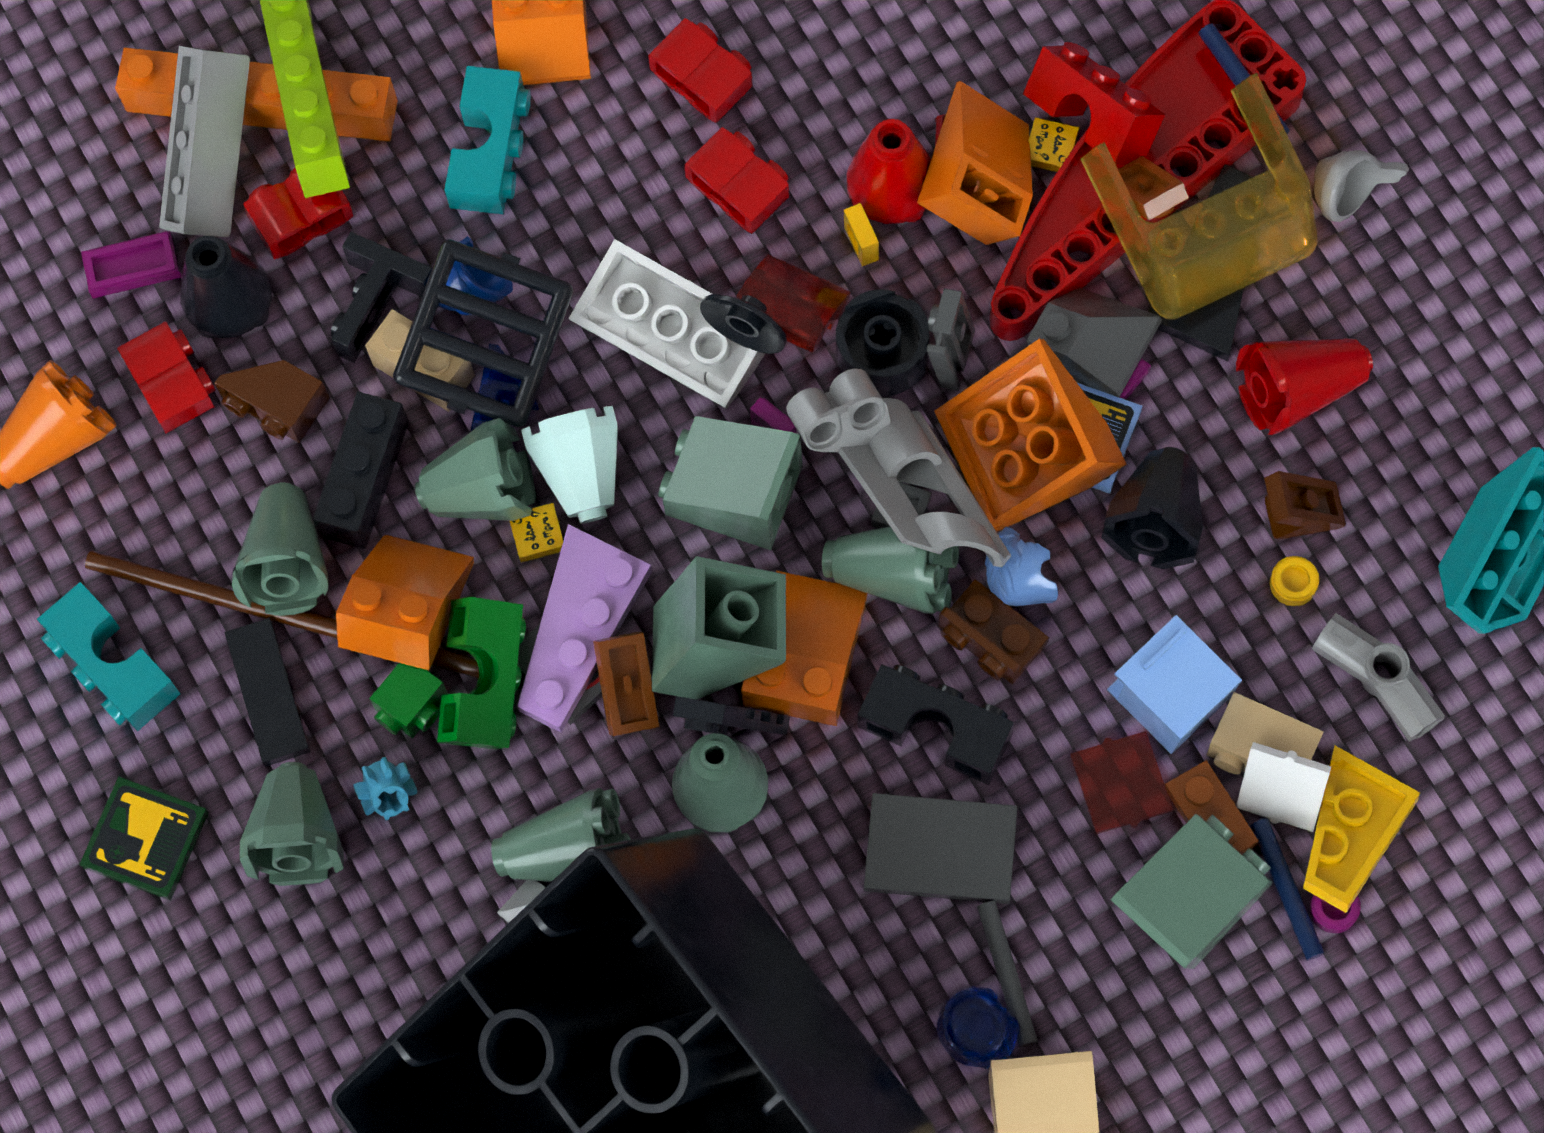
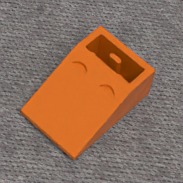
[917,81,1033,245]

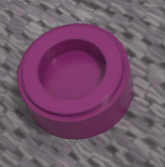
[1309,895,1361,933]

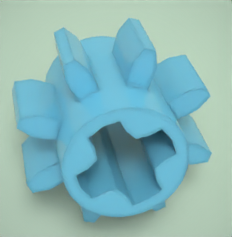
[354,757,417,820]

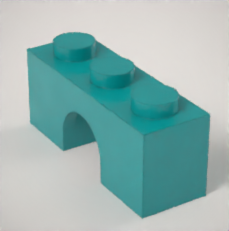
[444,66,531,215]
[37,582,181,732]

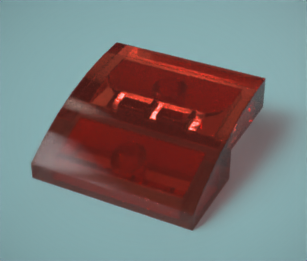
[736,254,851,353]

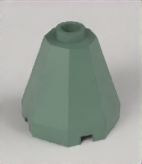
[415,418,536,521]
[240,762,344,886]

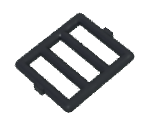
[393,239,573,427]

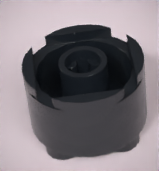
[835,289,930,397]

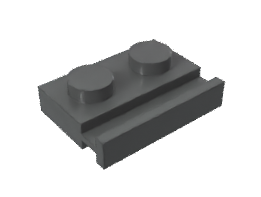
[927,288,975,391]

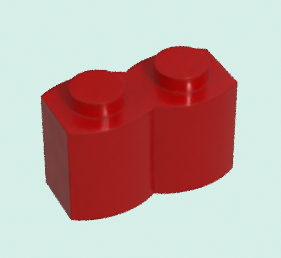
[648,18,753,123]
[684,127,789,234]
[243,168,353,260]
[117,321,216,433]

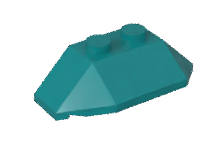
[1438,447,1544,634]

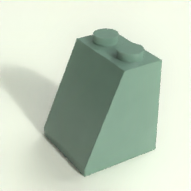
[658,416,803,550]
[652,556,786,700]
[1110,814,1273,969]

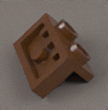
[939,579,1049,685]

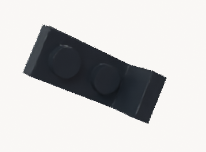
[331,231,432,363]

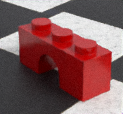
[1023,42,1165,165]

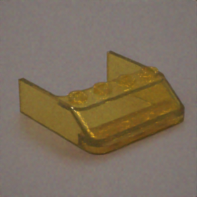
[1080,73,1318,319]

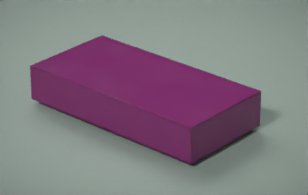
[81,231,182,299]

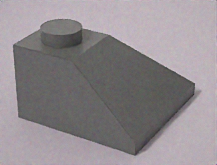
[1026,288,1162,397]

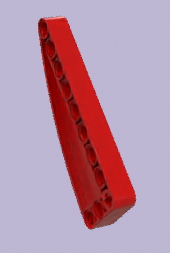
[990,0,1306,341]

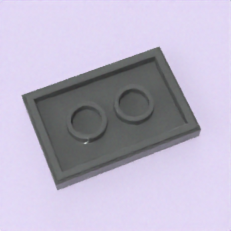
[864,793,1017,904]

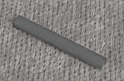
[977,901,1038,1048]

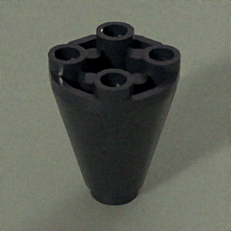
[180,236,272,338]

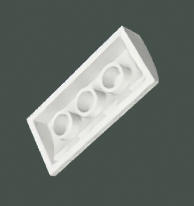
[568,239,765,409]

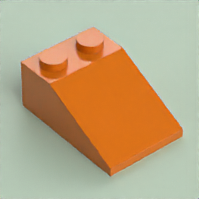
[336,534,474,670]
[741,570,868,726]

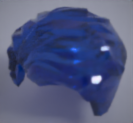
[937,986,1020,1069]

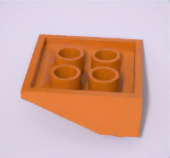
[934,339,1127,532]

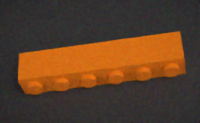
[115,47,398,142]

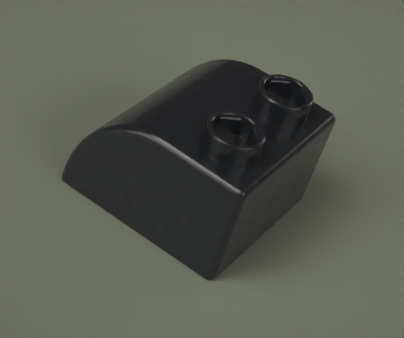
[331,828,935,1133]

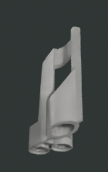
[786,368,1011,567]

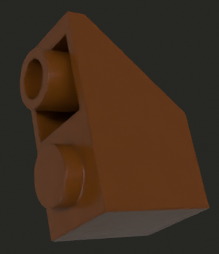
[214,360,330,443]

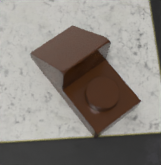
[1264,471,1347,539]

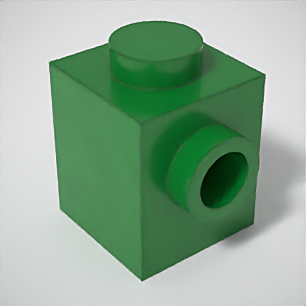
[369,663,448,739]

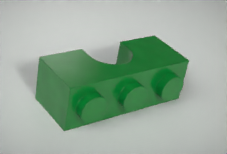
[437,597,526,749]

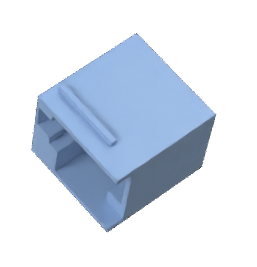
[1107,615,1242,754]

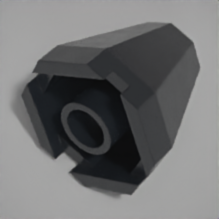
[1101,447,1203,569]

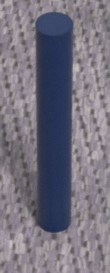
[1199,23,1290,141]
[1250,818,1325,961]

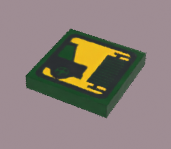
[79,776,209,901]

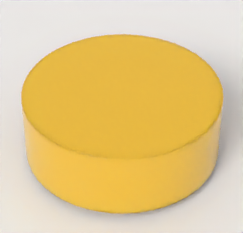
[1270,556,1319,606]

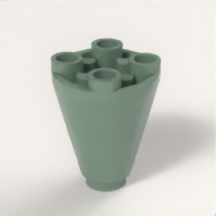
[822,526,959,614]
[491,788,631,882]

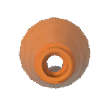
[0,360,117,489]

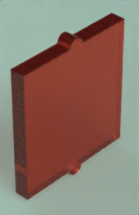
[1070,731,1173,834]

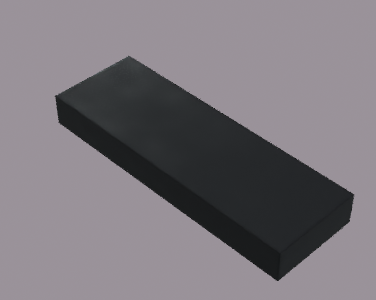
[224,618,311,767]

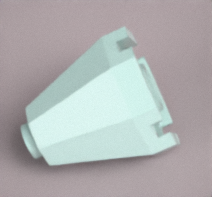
[521,406,618,524]

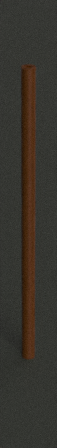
[85,551,479,678]

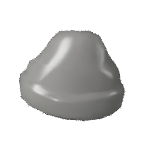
[1314,150,1409,222]

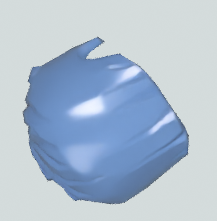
[985,527,1058,606]

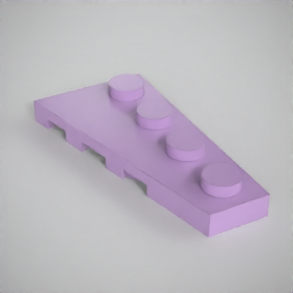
[517,524,652,732]

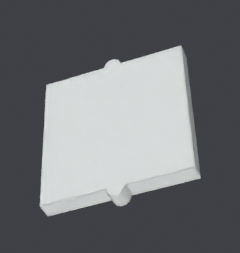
[1236,742,1332,832]

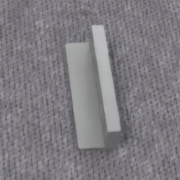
[159,46,250,237]

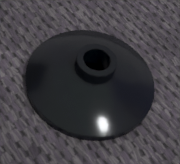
[700,294,787,354]

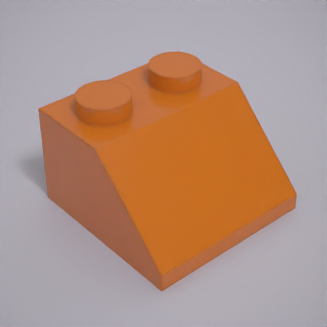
[492,0,591,85]

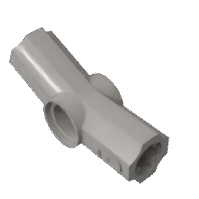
[1312,613,1445,742]

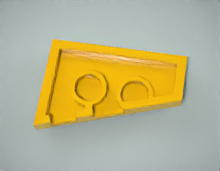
[1303,745,1420,913]

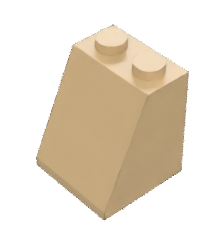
[988,1051,1099,1133]

